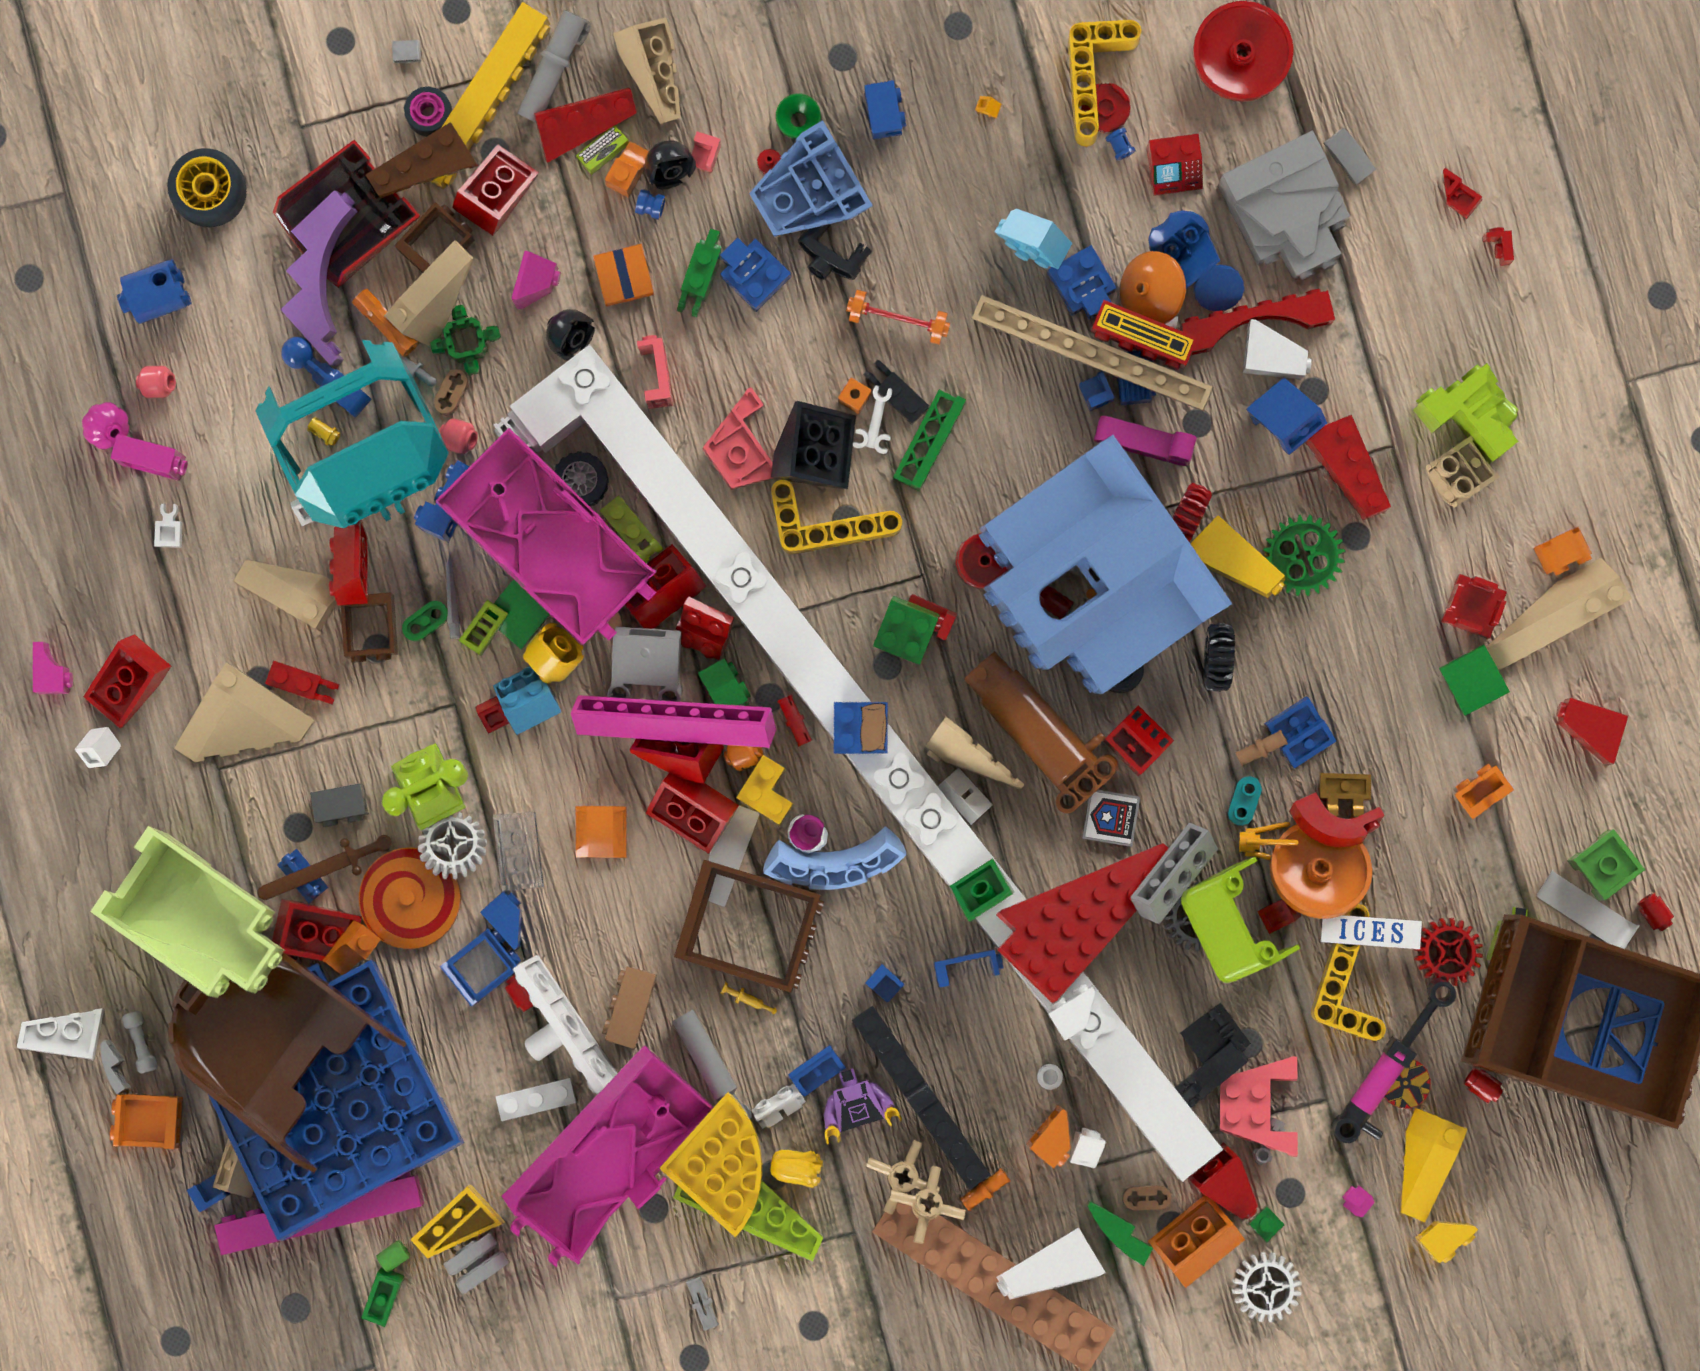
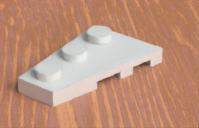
[17,1008,104,1060]

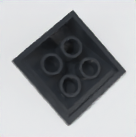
[771,401,856,489]

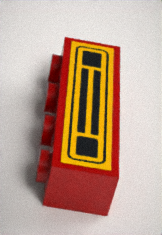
[1091,300,1198,371]

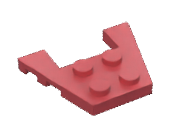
[702,387,773,490]
[1220,1056,1298,1157]

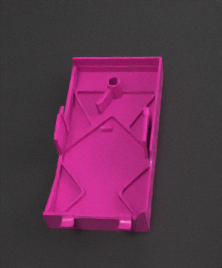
[435,428,656,645]

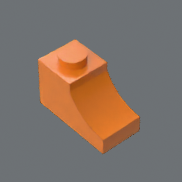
[605,141,649,198]
[322,920,381,976]

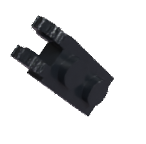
[863,360,929,425]

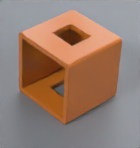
[838,377,872,415]

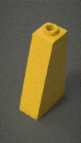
[1191,515,1285,598]

